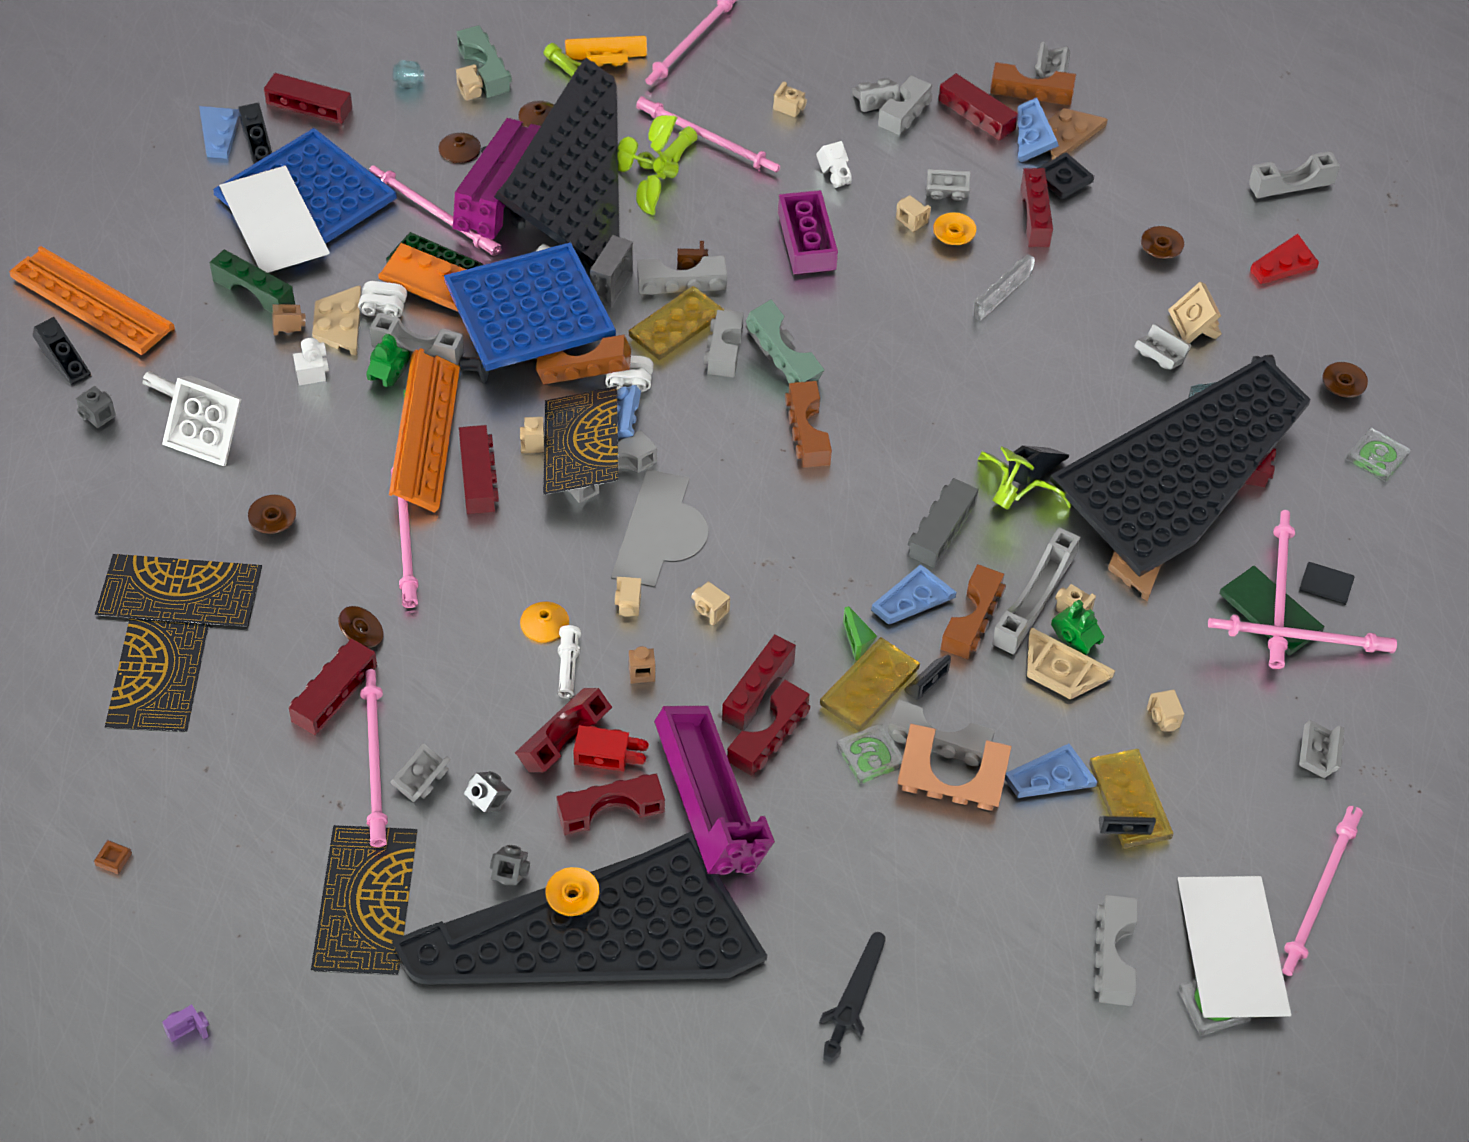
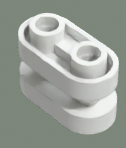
[358,281,407,318]
[605,356,653,392]

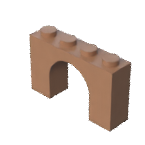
[897,723,1012,811]

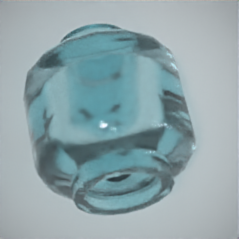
[392,60,424,88]

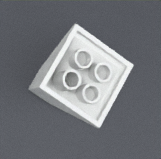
[162,376,242,466]

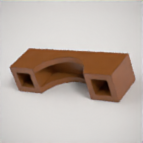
[990,62,1076,106]
[536,334,631,384]
[785,381,832,468]
[941,564,1006,660]

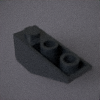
[238,102,272,164]
[32,317,91,385]
[1009,445,1069,486]

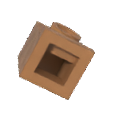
[272,305,306,335]
[628,646,655,684]

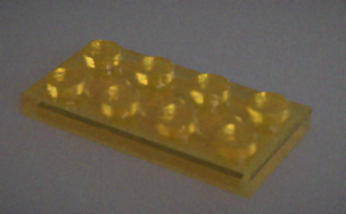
[629,286,724,360]
[819,637,920,731]
[1089,749,1174,849]

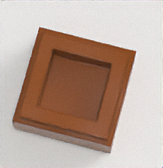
[94,840,132,874]

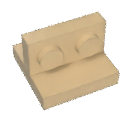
[1168,282,1222,344]

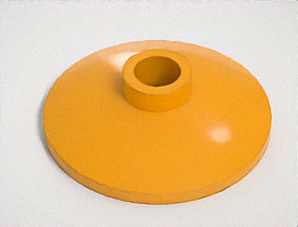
[933,213,976,245]
[520,601,569,643]
[546,867,599,916]

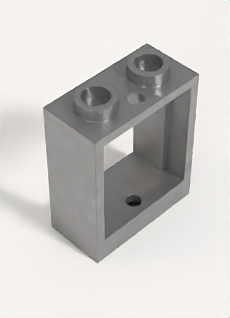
[590,235,633,307]

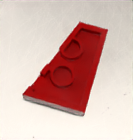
[1250,233,1319,284]

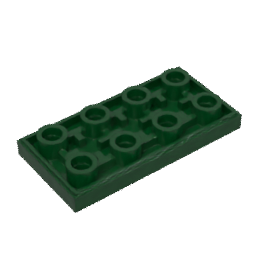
[386,232,484,269]
[1219,566,1325,656]

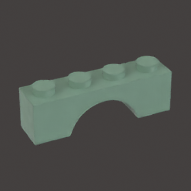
[457,25,512,98]
[745,299,824,383]

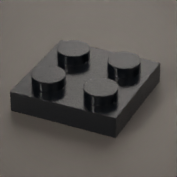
[1038,152,1094,199]

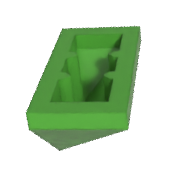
[843,606,877,661]

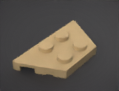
[312,286,362,355]
[1027,627,1115,699]

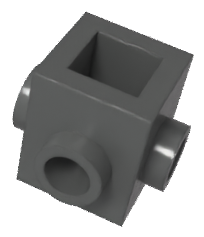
[76,386,116,428]
[464,771,512,813]
[490,845,530,885]

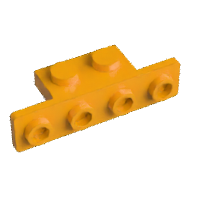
[565,35,647,67]

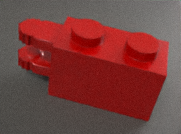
[573,725,649,772]

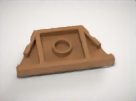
[1048,108,1108,160]
[1108,551,1162,601]

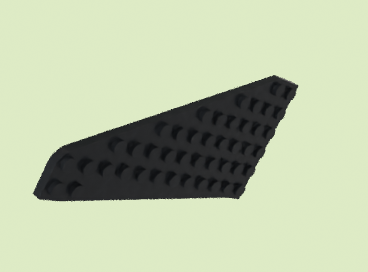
[494,58,619,267]
[392,832,767,985]

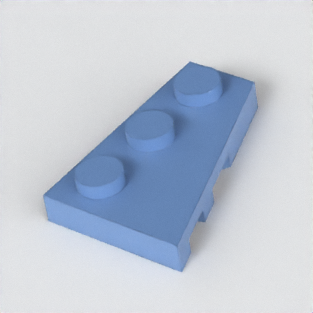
[1018,98,1059,163]
[199,106,240,159]
[617,385,641,439]
[871,564,957,625]
[1005,744,1097,798]

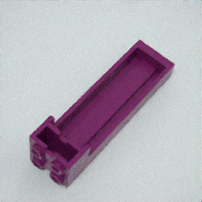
[453,118,541,240]
[654,706,775,875]

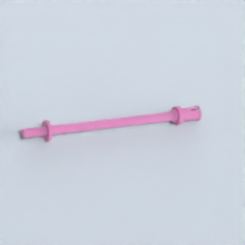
[645,0,737,85]
[636,96,781,173]
[369,165,501,256]
[391,468,419,608]
[1268,510,1295,669]
[1208,614,1397,653]
[360,669,388,847]
[1282,806,1363,976]

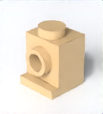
[456,64,483,101]
[773,81,807,117]
[896,195,931,232]
[520,417,544,453]
[615,577,641,616]
[692,581,730,626]
[1055,584,1096,613]
[1147,690,1184,732]

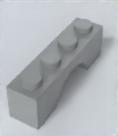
[1249,151,1340,198]
[637,256,727,294]
[370,313,465,365]
[568,430,657,503]
[887,700,995,767]
[1095,895,1137,1006]

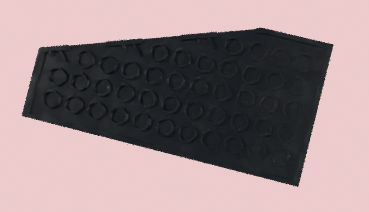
[1050,355,1311,577]

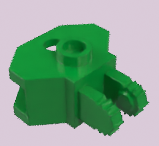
[366,334,410,387]
[1051,600,1105,655]

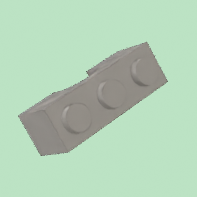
[878,75,933,135]
[704,310,744,377]

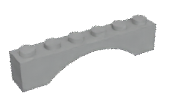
[992,528,1080,655]

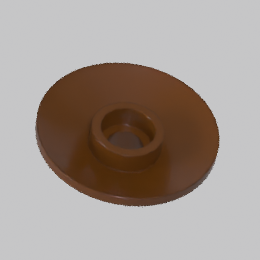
[518,101,554,127]
[439,132,481,163]
[1141,226,1184,259]
[1322,362,1368,397]
[248,495,296,534]
[338,606,383,648]

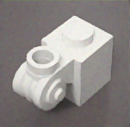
[816,141,851,188]
[293,338,329,386]

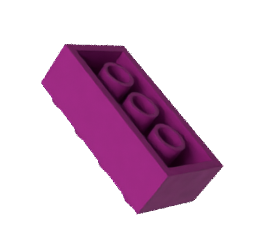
[778,190,838,274]

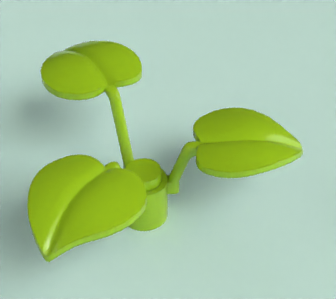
[617,115,679,215]
[978,446,1072,510]

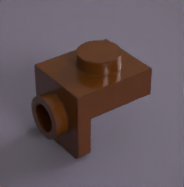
[677,241,708,270]

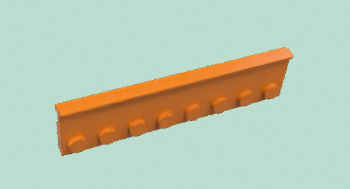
[378,243,467,312]
[9,246,175,355]
[389,348,460,513]

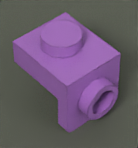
[162,1004,210,1042]

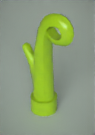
[543,43,581,77]
[637,126,698,169]

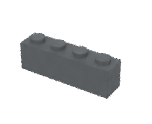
[908,478,979,568]

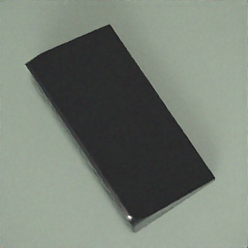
[1299,562,1355,604]
[904,655,951,700]
[1099,816,1156,835]

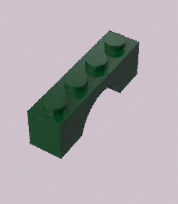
[209,249,295,313]

